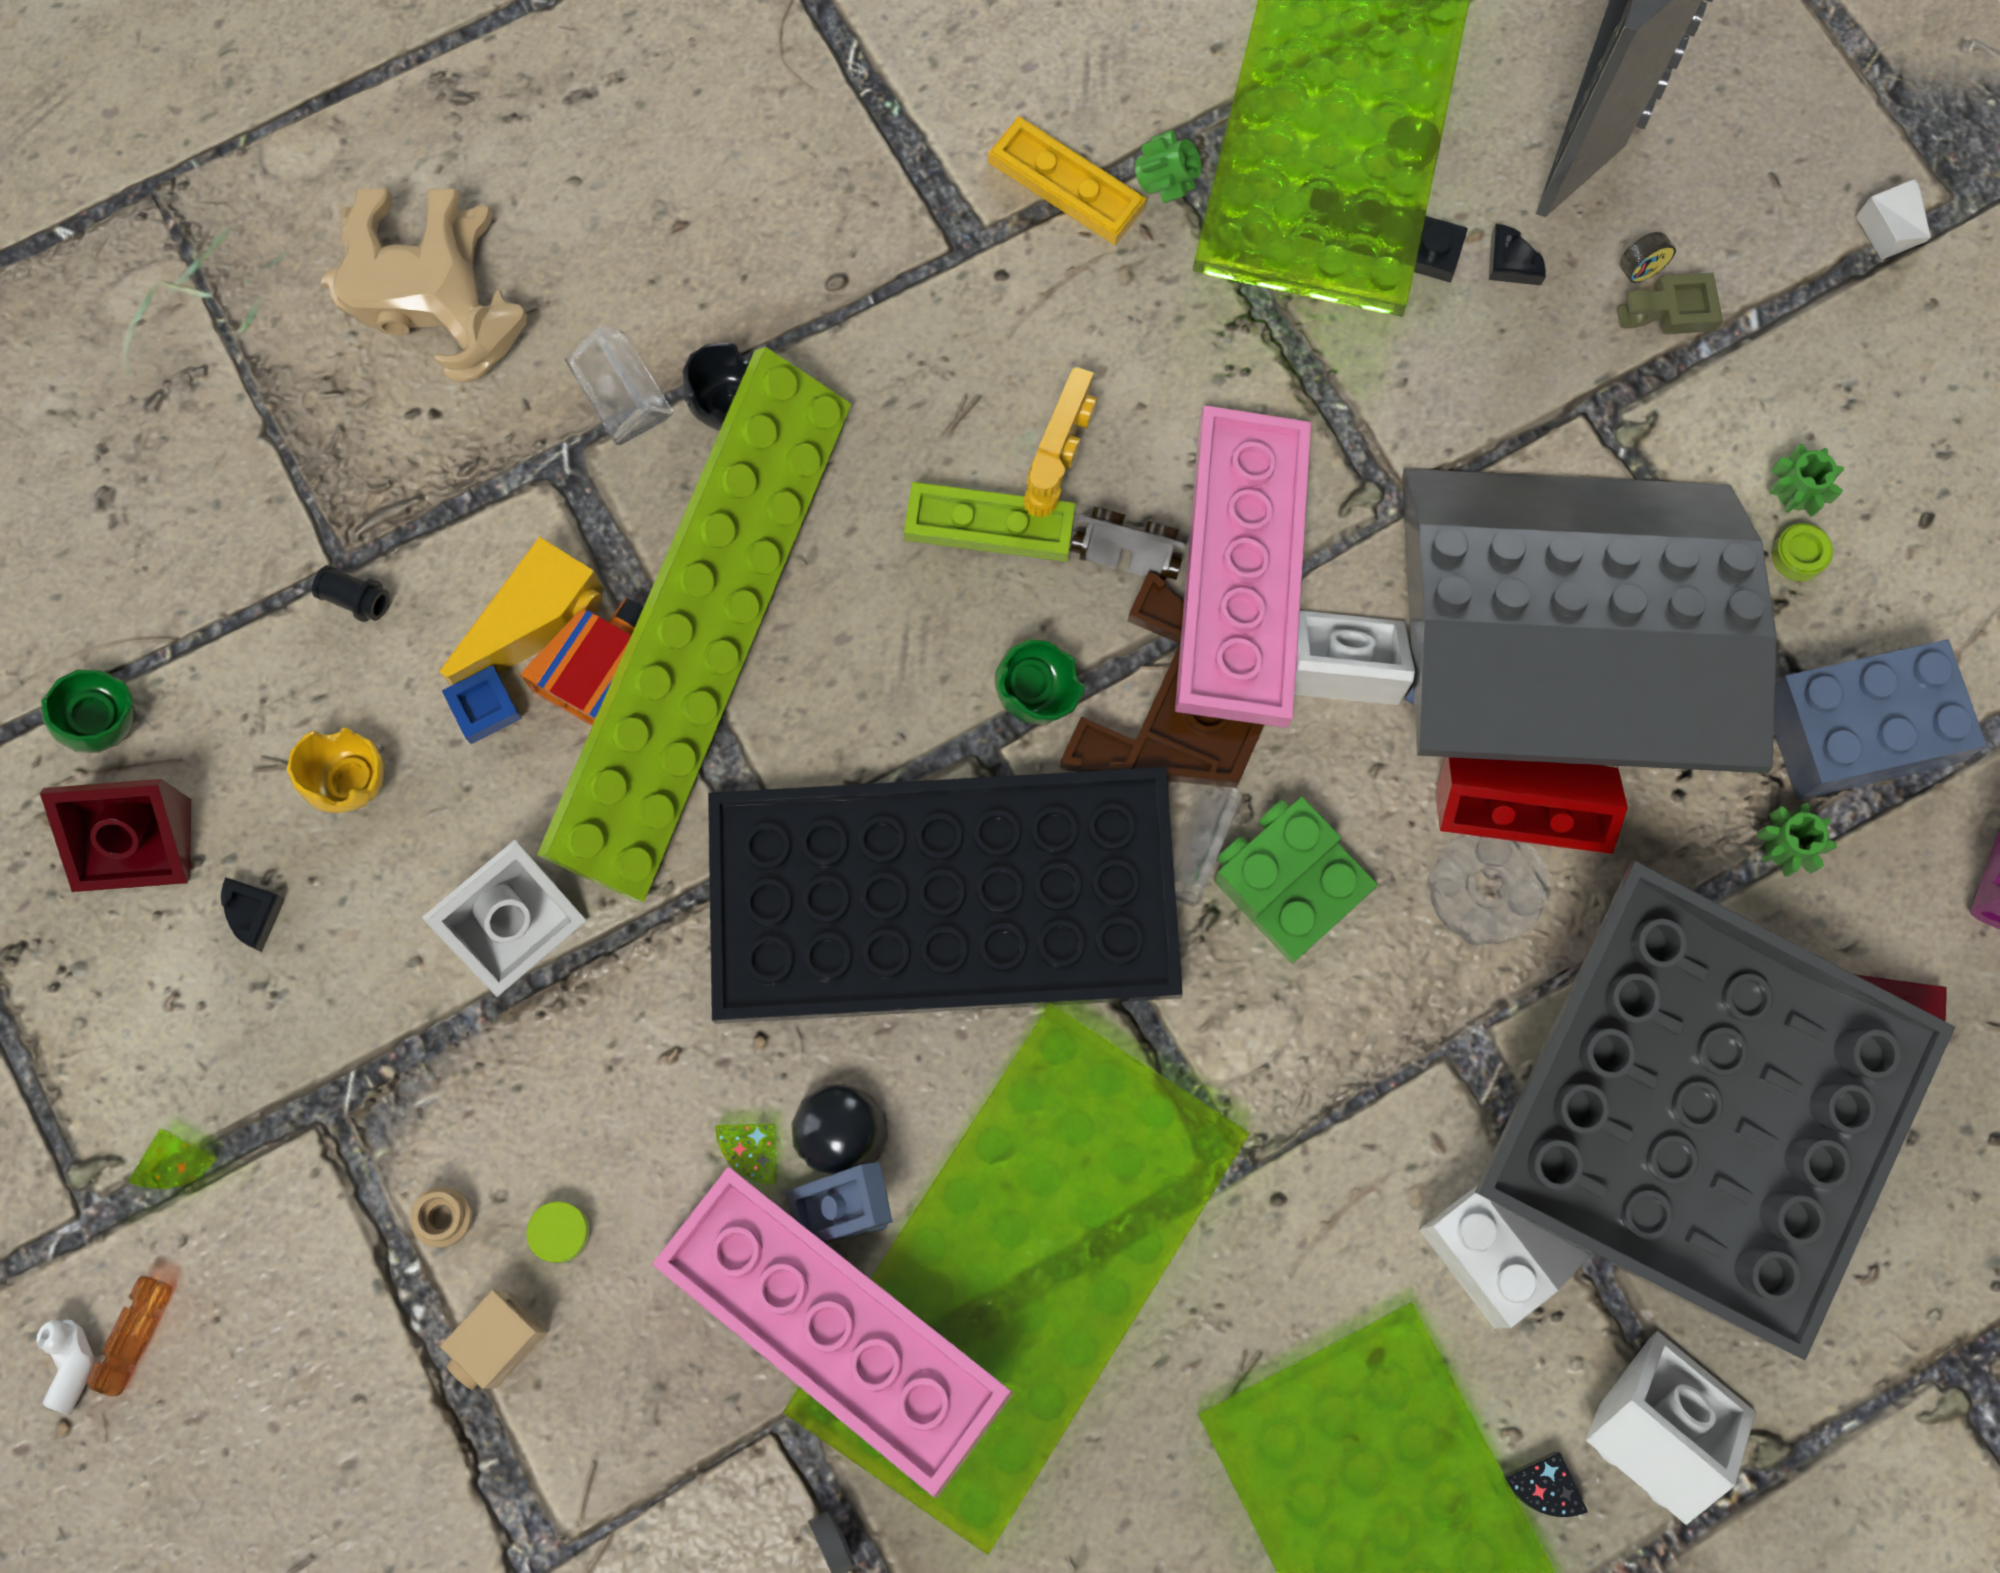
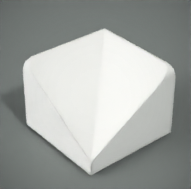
[1856,179,1931,260]

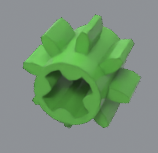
[1135,130,1201,203]
[1769,444,1844,517]
[1756,803,1837,877]

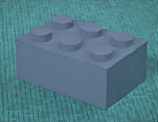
[1774,639,1987,801]

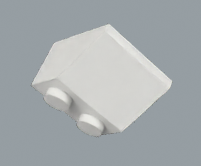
[1419,1185,1589,1329]
[1586,1331,1756,1525]

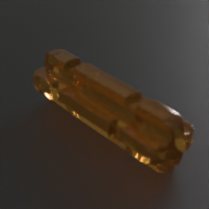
[87,1276,172,1396]

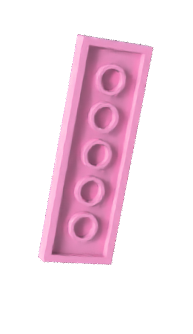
[1175,405,1311,728]
[652,1167,1014,1498]

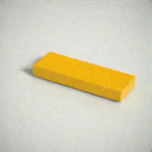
[988,116,1147,246]

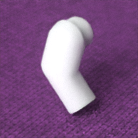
[36,1319,95,1414]

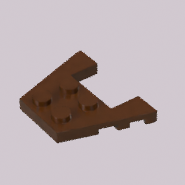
[1060,571,1264,788]

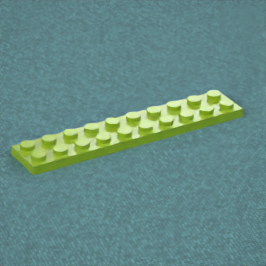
[537,347,851,902]

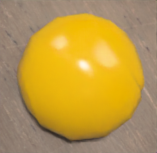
[286,727,385,813]

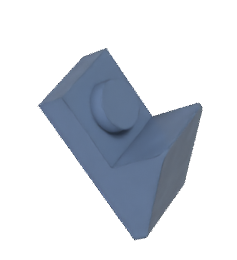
[786,1162,893,1244]

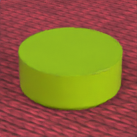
[1771,523,1833,582]
[526,1201,590,1263]

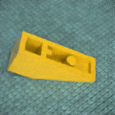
[439,536,604,686]

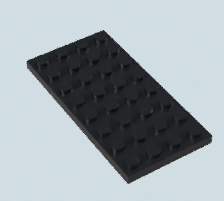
[708,767,1183,1024]

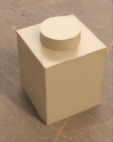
[439,1290,548,1390]

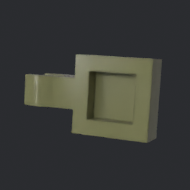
[1617,273,1723,334]

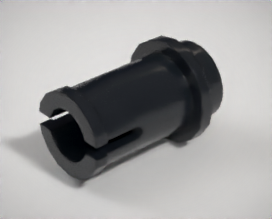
[312,565,390,622]

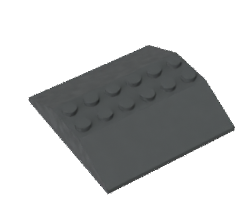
[1536,0,1713,217]
[1402,469,1777,773]
[1475,861,1955,1360]

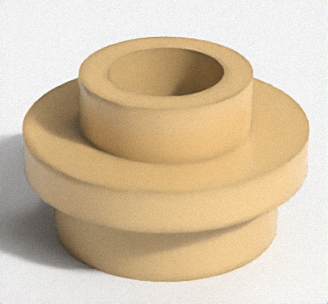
[410,1186,472,1248]

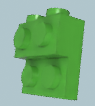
[1214,796,1378,965]

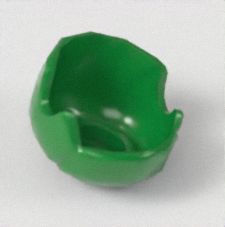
[995,639,1085,725]
[41,669,135,753]

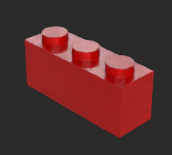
[1435,757,1628,854]

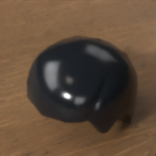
[682,343,749,431]
[791,1084,888,1174]

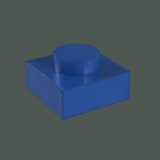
[442,665,522,744]

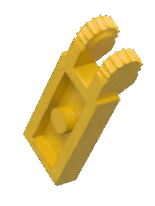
[1023,367,1098,518]

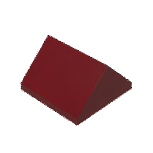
[40,779,191,892]

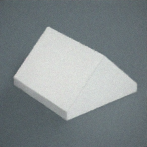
[1294,611,1415,705]
[422,840,587,997]

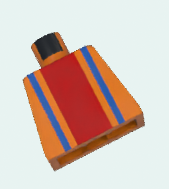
[521,598,644,726]

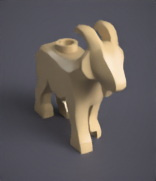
[321,189,527,383]

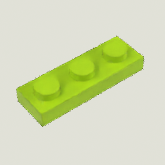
[904,482,1076,562]

